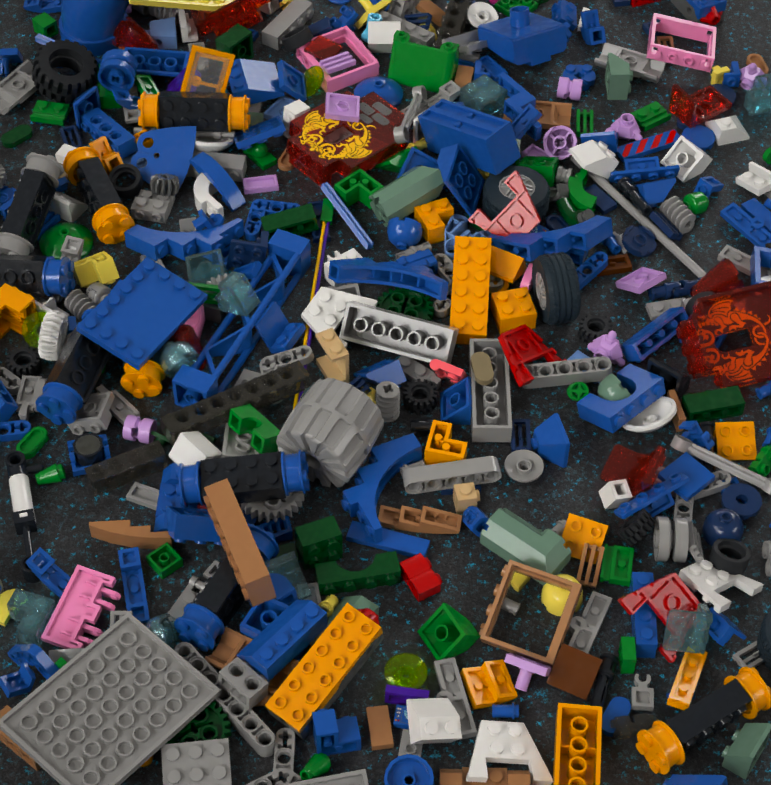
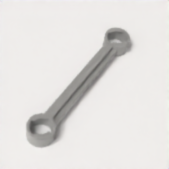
[393,85,427,144]
[670,434,771,495]

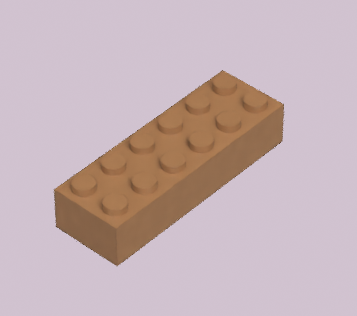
[203,478,276,607]

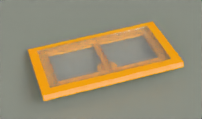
[180,45,236,93]

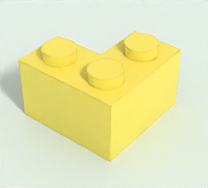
[73,251,120,288]

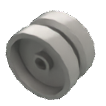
[653,516,689,563]

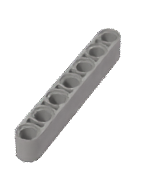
[174,642,275,757]

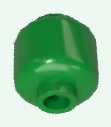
[683,191,709,215]

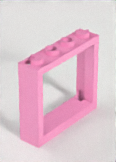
[646,13,717,72]
[296,25,380,93]

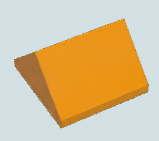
[490,246,527,283]

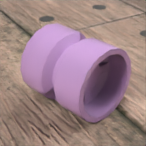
[557,76,583,101]
[122,415,157,444]

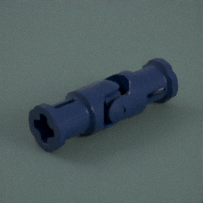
[647,277,705,301]

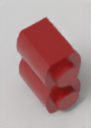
[399,553,442,602]

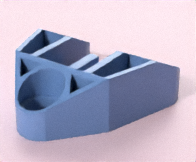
[444,214,492,261]

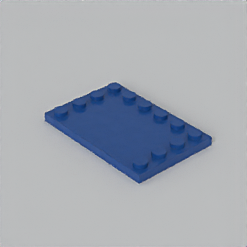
[76,257,208,371]

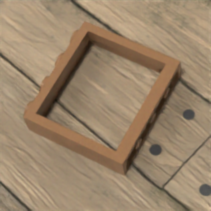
[479,560,583,667]

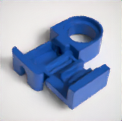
[678,420,715,450]

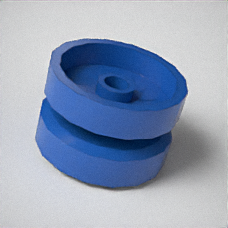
[98,49,138,91]
[384,754,434,785]

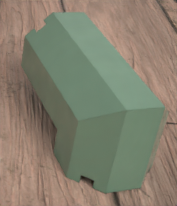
[368,166,445,227]
[480,508,572,586]

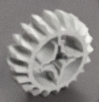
[38,310,68,361]

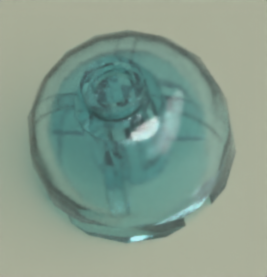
[160,341,199,378]
[145,613,179,650]

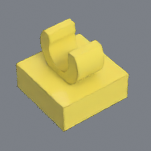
[711,65,730,85]

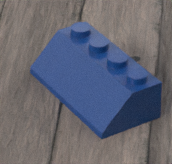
[124,47,190,77]
[237,600,328,682]

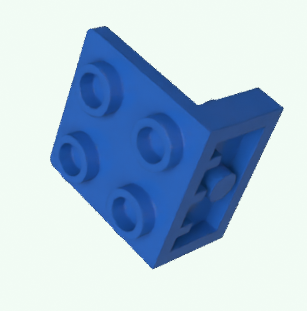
[254,301,306,354]

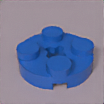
[563,64,596,91]

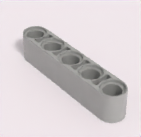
[522,356,612,389]
[402,456,502,494]

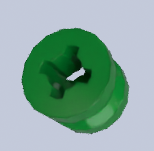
[567,382,589,401]

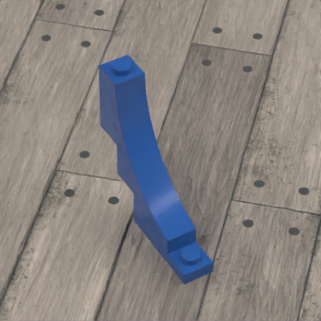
[488,215,613,262]

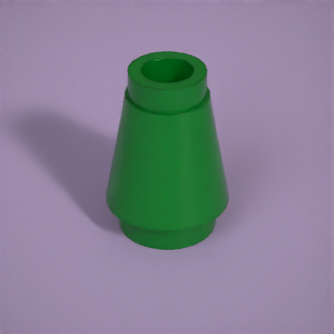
[35,463,66,485]
[300,753,331,780]

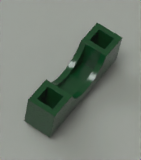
[315,551,401,596]

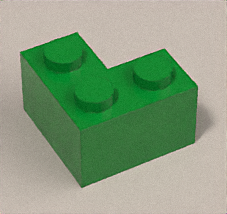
[334,169,384,209]

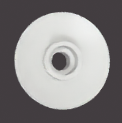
[467,2,498,28]

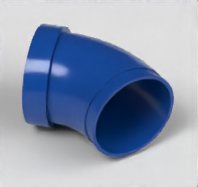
[59,0,130,56]

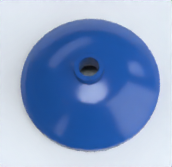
[354,76,403,112]

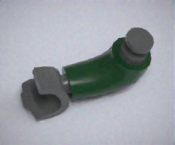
[549,183,594,226]

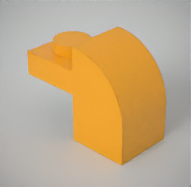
[88,136,124,175]

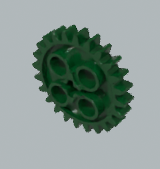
[376,287,434,321]
[166,701,232,744]

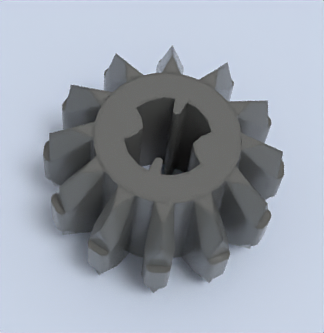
[150,173,180,197]

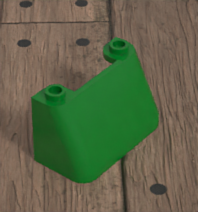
[388,30,459,93]

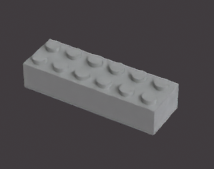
[339,301,459,364]
[469,338,512,442]

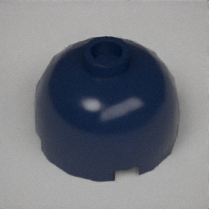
[702,508,744,546]

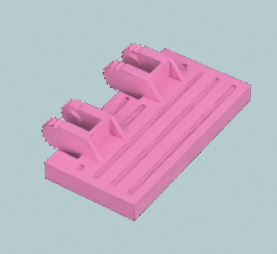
[40,564,121,649]

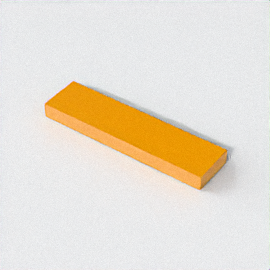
[666,646,708,710]

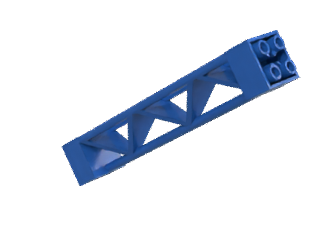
[172,229,311,417]

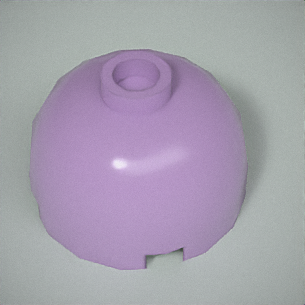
[543,125,578,160]

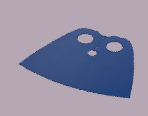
[130,126,196,191]

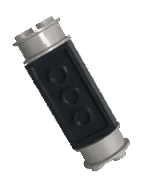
[0,152,64,255]

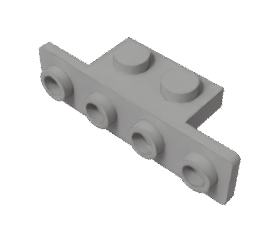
[442,29,488,55]

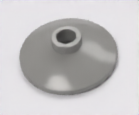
[504,449,544,483]

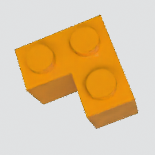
[414,197,454,244]
[424,420,468,465]

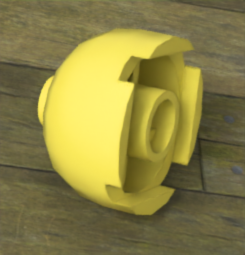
[541,574,583,616]

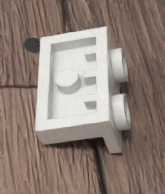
[178,9,198,43]
[736,161,771,196]

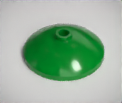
[39,222,93,259]

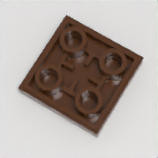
[546,643,603,701]

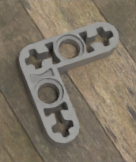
[259,345,314,404]

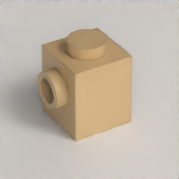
[453,482,480,514]

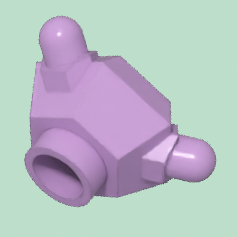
[740,63,771,91]
[605,113,643,141]
[587,330,625,367]

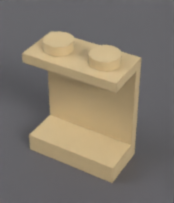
[315,328,350,383]

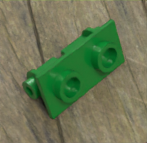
[747,445,771,477]

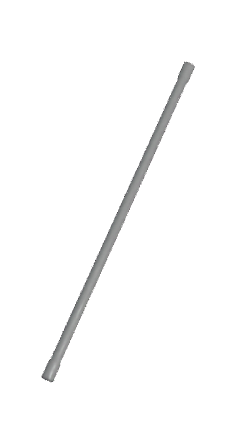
[570,156,771,346]

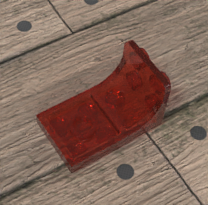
[669,84,732,128]
[600,444,666,496]

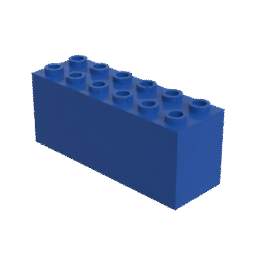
[417,99,521,175]

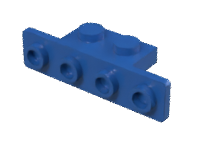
[609,156,680,183]
[614,472,690,519]

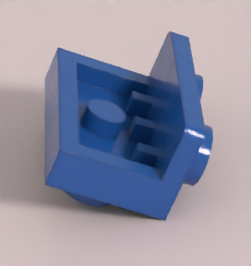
[551,0,577,31]

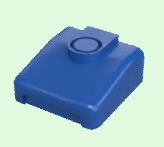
[478,6,567,66]

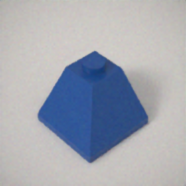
[73,86,101,131]
[635,178,676,208]
[353,359,407,387]
[531,413,570,468]

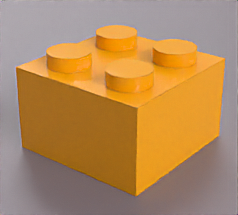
[490,287,537,334]

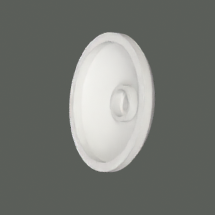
[194,136,234,152]
[622,396,677,433]

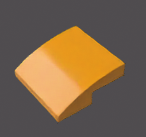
[460,660,518,710]

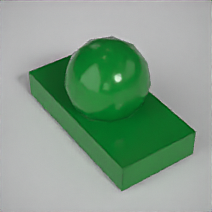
[243,143,277,171]

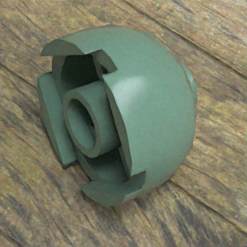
[597,373,631,401]

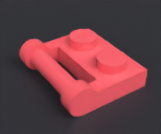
[429,359,468,384]

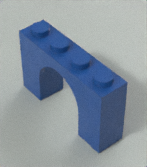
[577,363,666,433]

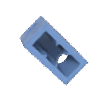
[140,17,177,49]

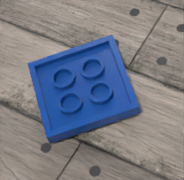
[234,115,286,150]

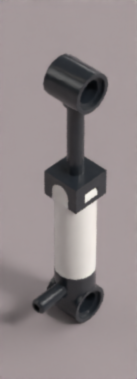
[5,450,44,583]

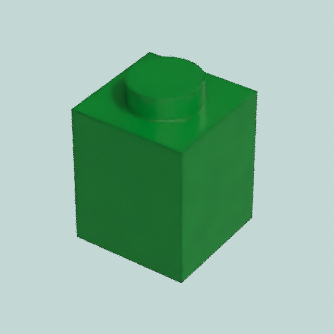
[32,12,58,38]

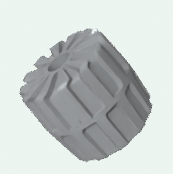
[276,378,384,488]

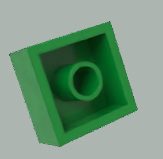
[146,542,183,580]
[618,636,637,674]

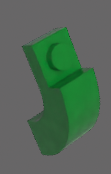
[568,168,597,213]

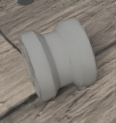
[556,166,573,184]

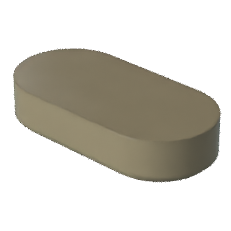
[471,352,494,385]

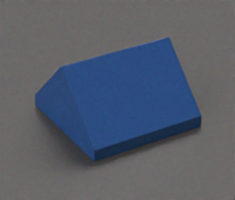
[580,131,618,152]
[440,376,472,425]

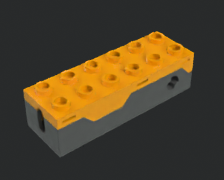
[265,603,384,740]

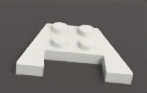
[301,286,378,348]
[678,560,764,614]
[466,720,553,785]

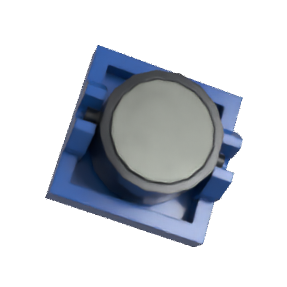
[67,433,113,477]

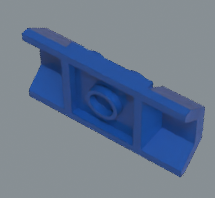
[153,463,199,532]

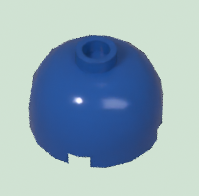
[387,217,423,250]

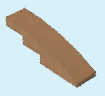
[378,505,462,534]
[89,520,173,549]

